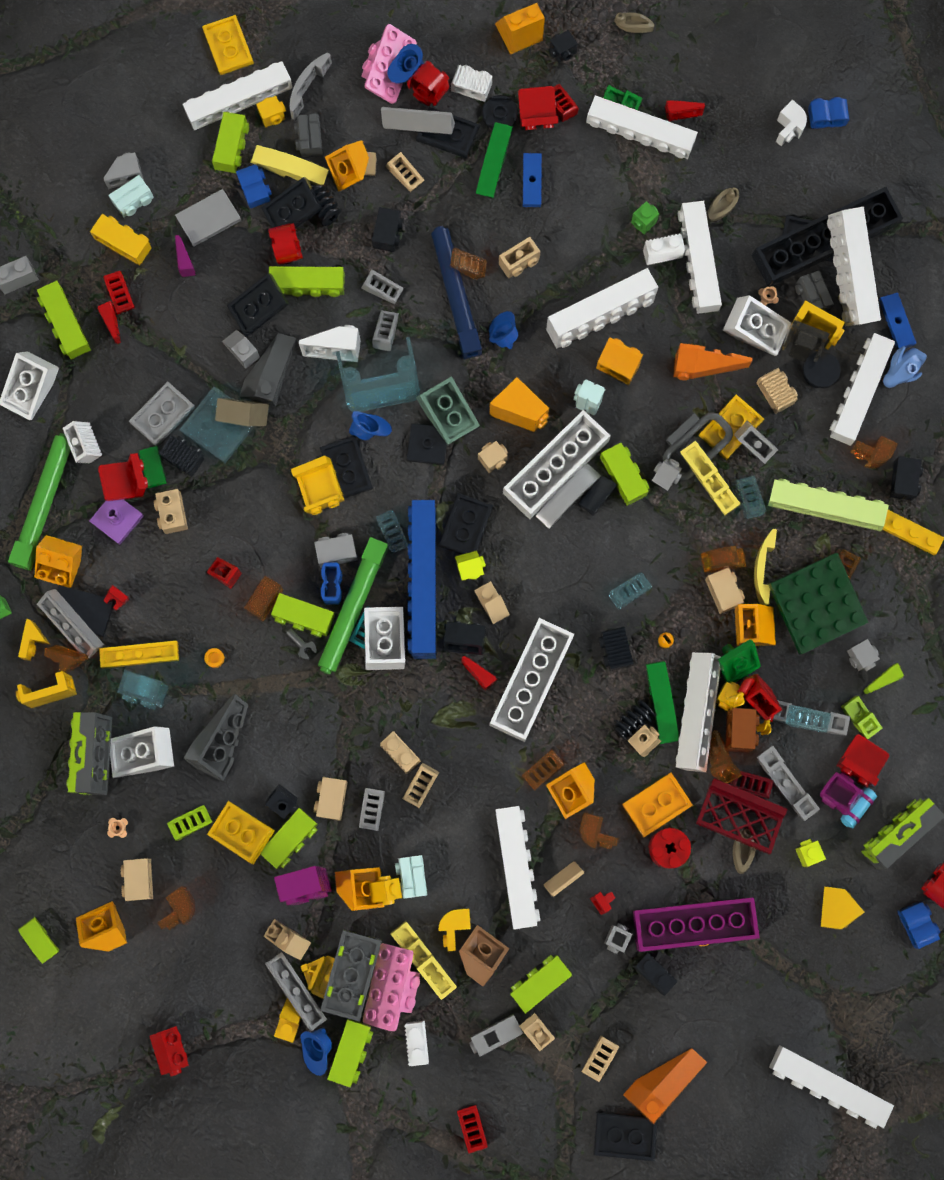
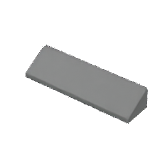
[381,107,455,134]
[37,589,104,660]
[265,952,327,1032]

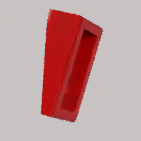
[554,84,579,122]
[665,100,705,121]
[103,271,135,314]
[97,301,121,344]
[461,656,498,690]
[457,1105,488,1154]

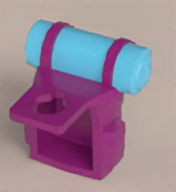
[820,772,877,829]

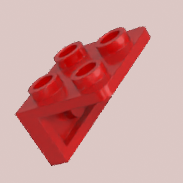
[518,86,558,130]
[98,453,148,501]
[836,734,889,788]

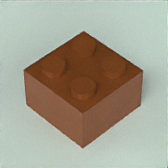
[725,708,759,752]

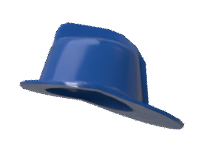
[387,44,423,84]
[489,311,519,349]
[349,411,392,441]
[300,1028,332,1076]

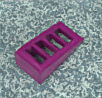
[175,235,196,277]

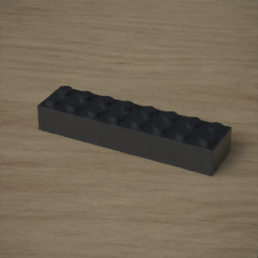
[751,187,903,287]

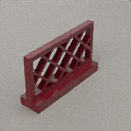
[696,778,787,855]

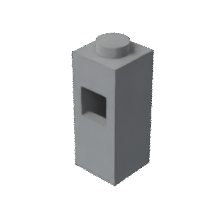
[469,1014,523,1056]

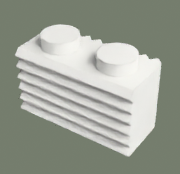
[451,65,492,102]
[643,233,685,265]
[63,421,102,463]
[404,1021,429,1066]

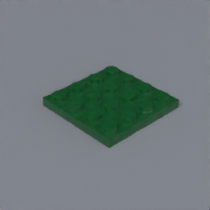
[768,552,869,654]

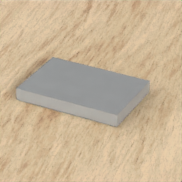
[175,189,241,247]
[129,381,195,446]

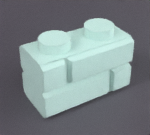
[109,175,154,218]
[573,380,605,415]
[395,855,427,899]

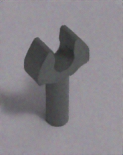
[286,628,317,661]

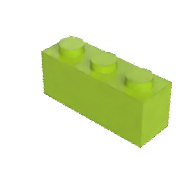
[212,112,249,173]
[600,443,649,506]
[271,593,335,638]
[261,808,318,869]
[510,955,572,1014]
[327,1019,373,1088]

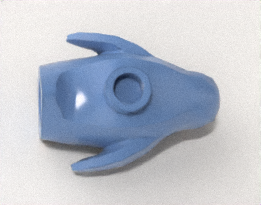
[882,346,927,388]

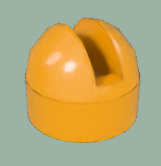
[658,632,674,648]

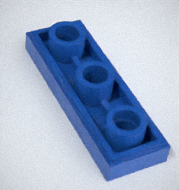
[523,153,542,207]
[879,293,916,350]

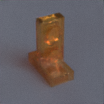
[708,730,742,783]

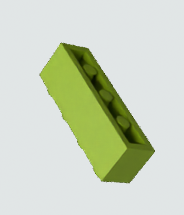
[269,266,345,297]
[37,281,91,359]

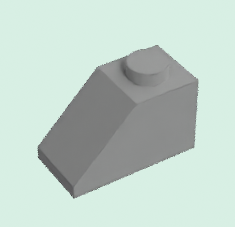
[104,153,144,189]
[222,330,260,369]

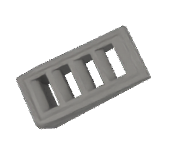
[361,270,404,304]
[372,310,399,351]
[359,788,385,831]

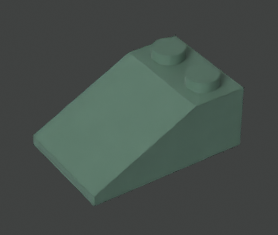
[416,376,480,445]

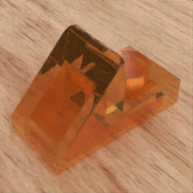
[44,645,88,673]

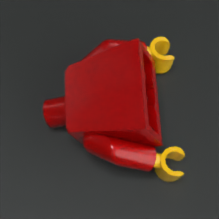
[728,674,782,735]

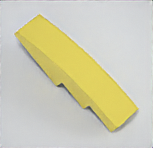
[250,145,329,185]
[680,441,740,516]
[390,921,457,1000]

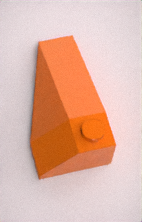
[673,343,752,380]
[623,1048,707,1124]

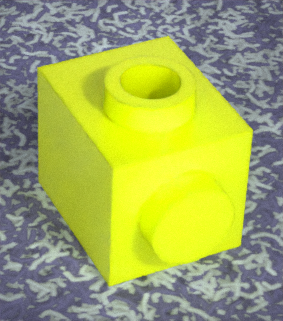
[455,551,486,580]
[795,839,826,867]

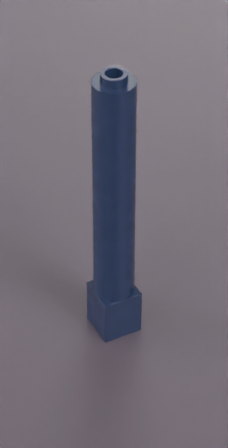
[431,226,482,359]

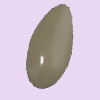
[614,12,654,33]
[707,187,739,222]
[733,828,756,874]

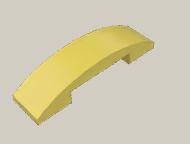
[754,529,777,606]

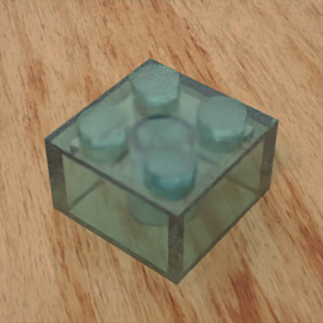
[117,670,169,710]

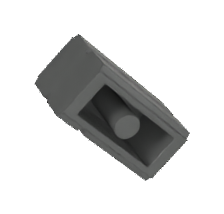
[294,114,323,157]
[795,271,834,311]

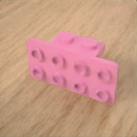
[362,24,417,104]
[363,943,420,1032]

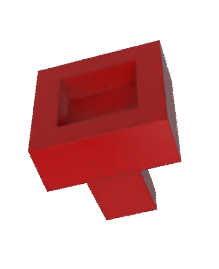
[104,585,129,611]
[590,892,616,915]

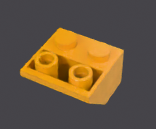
[596,337,643,385]
[34,535,82,588]
[735,604,776,646]

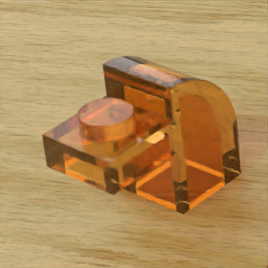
[850,436,898,469]
[701,546,747,572]
[579,813,619,849]
[158,886,195,930]

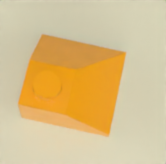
[325,140,369,192]
[546,762,595,819]
[335,867,384,911]
[76,901,127,952]

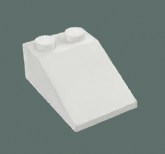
[723,295,791,356]
[299,325,361,362]
[0,352,59,420]
[364,607,405,670]
[110,727,174,778]

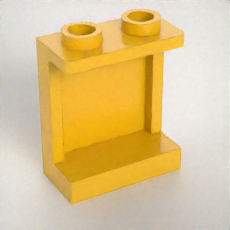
[789,300,845,350]
[291,456,345,515]
[16,671,77,708]

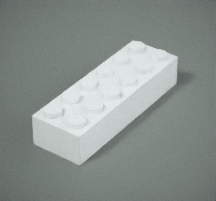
[827,207,881,326]
[546,268,658,349]
[503,410,611,519]
[489,618,574,742]

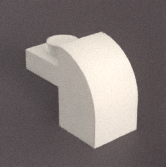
[776,100,807,146]

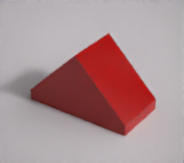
[207,557,242,589]

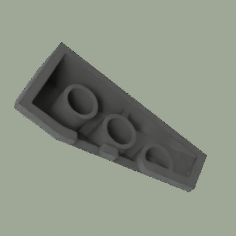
[239,333,296,407]
[183,694,248,781]

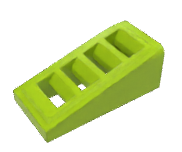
[863,663,904,694]
[167,805,213,841]

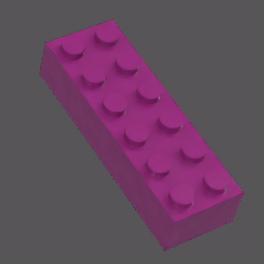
[274,866,332,905]
[632,898,760,952]

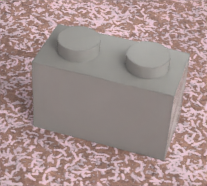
[0,256,39,294]
[734,421,778,464]
[314,533,358,568]

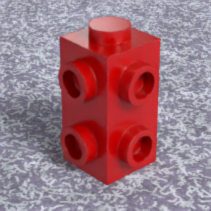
[150,1026,189,1077]

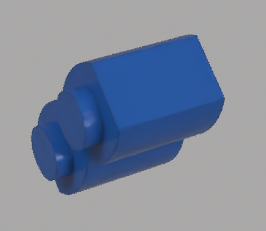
[808,97,849,129]
[236,164,272,209]
[321,563,342,605]
[897,901,940,949]

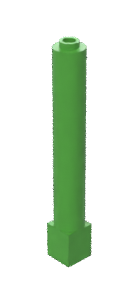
[8,433,71,571]
[318,537,389,675]

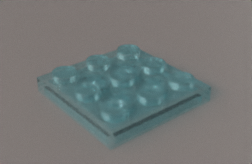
[180,386,255,464]

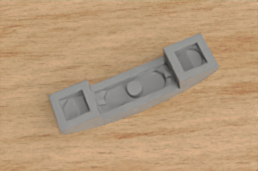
[290,53,332,120]
[535,463,601,529]
[773,700,851,736]
[757,746,820,821]

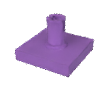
[89,499,144,545]

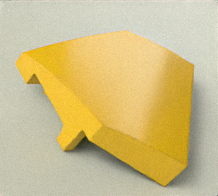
[821,887,865,929]
[300,956,335,999]

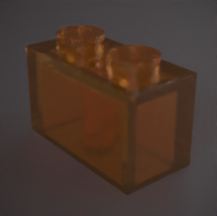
[244,576,283,622]

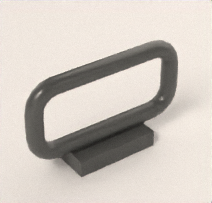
[663,412,733,480]

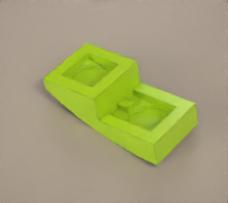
[841,696,883,739]
[18,917,59,964]

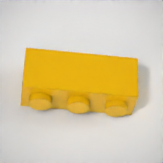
[90,214,152,266]

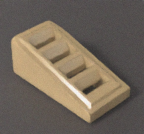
[386,152,424,192]
[402,763,439,808]
[581,1036,619,1082]

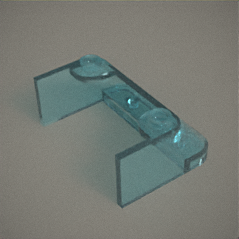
[336,337,420,412]

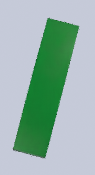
[476,122,513,198]
[646,661,679,744]

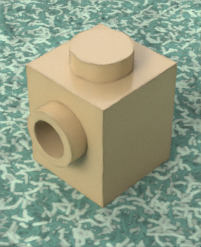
[478,441,508,473]
[628,725,661,757]

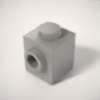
[652,459,682,491]
[847,639,880,671]
[604,923,632,954]

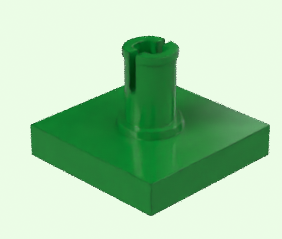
[718,639,761,683]

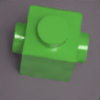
[631,201,659,234]

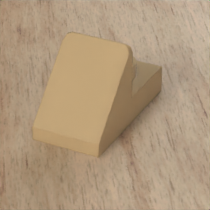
[474,581,510,624]
[519,1013,555,1051]

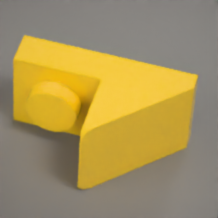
[18,619,49,661]
[274,998,301,1043]

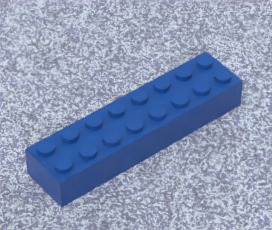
[408,500,436,659]

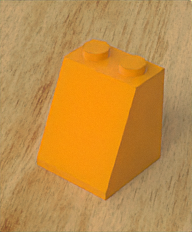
[495,3,545,54]
[489,377,549,432]

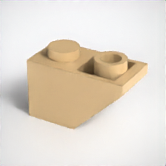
[264,919,311,960]

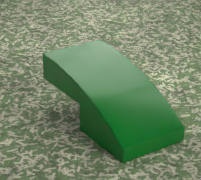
[602,85,643,111]
[139,446,167,488]

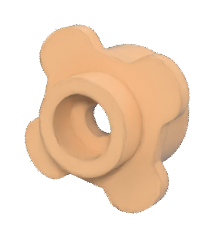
[758,286,779,306]
[107,818,128,838]

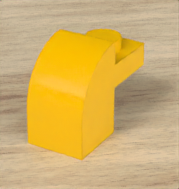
[439,909,471,951]

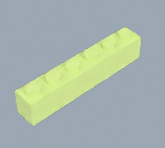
[768,479,889,531]

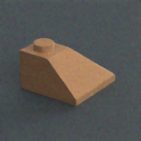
[459,925,509,986]

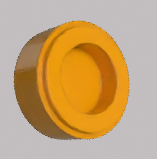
[204,648,225,668]

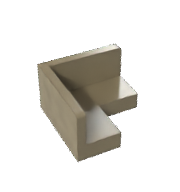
[215,398,269,427]

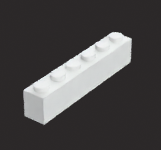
[183,61,293,130]
[586,95,698,159]
[678,201,722,314]
[829,333,895,446]
[676,652,721,772]
[495,806,540,929]
[769,1045,894,1129]

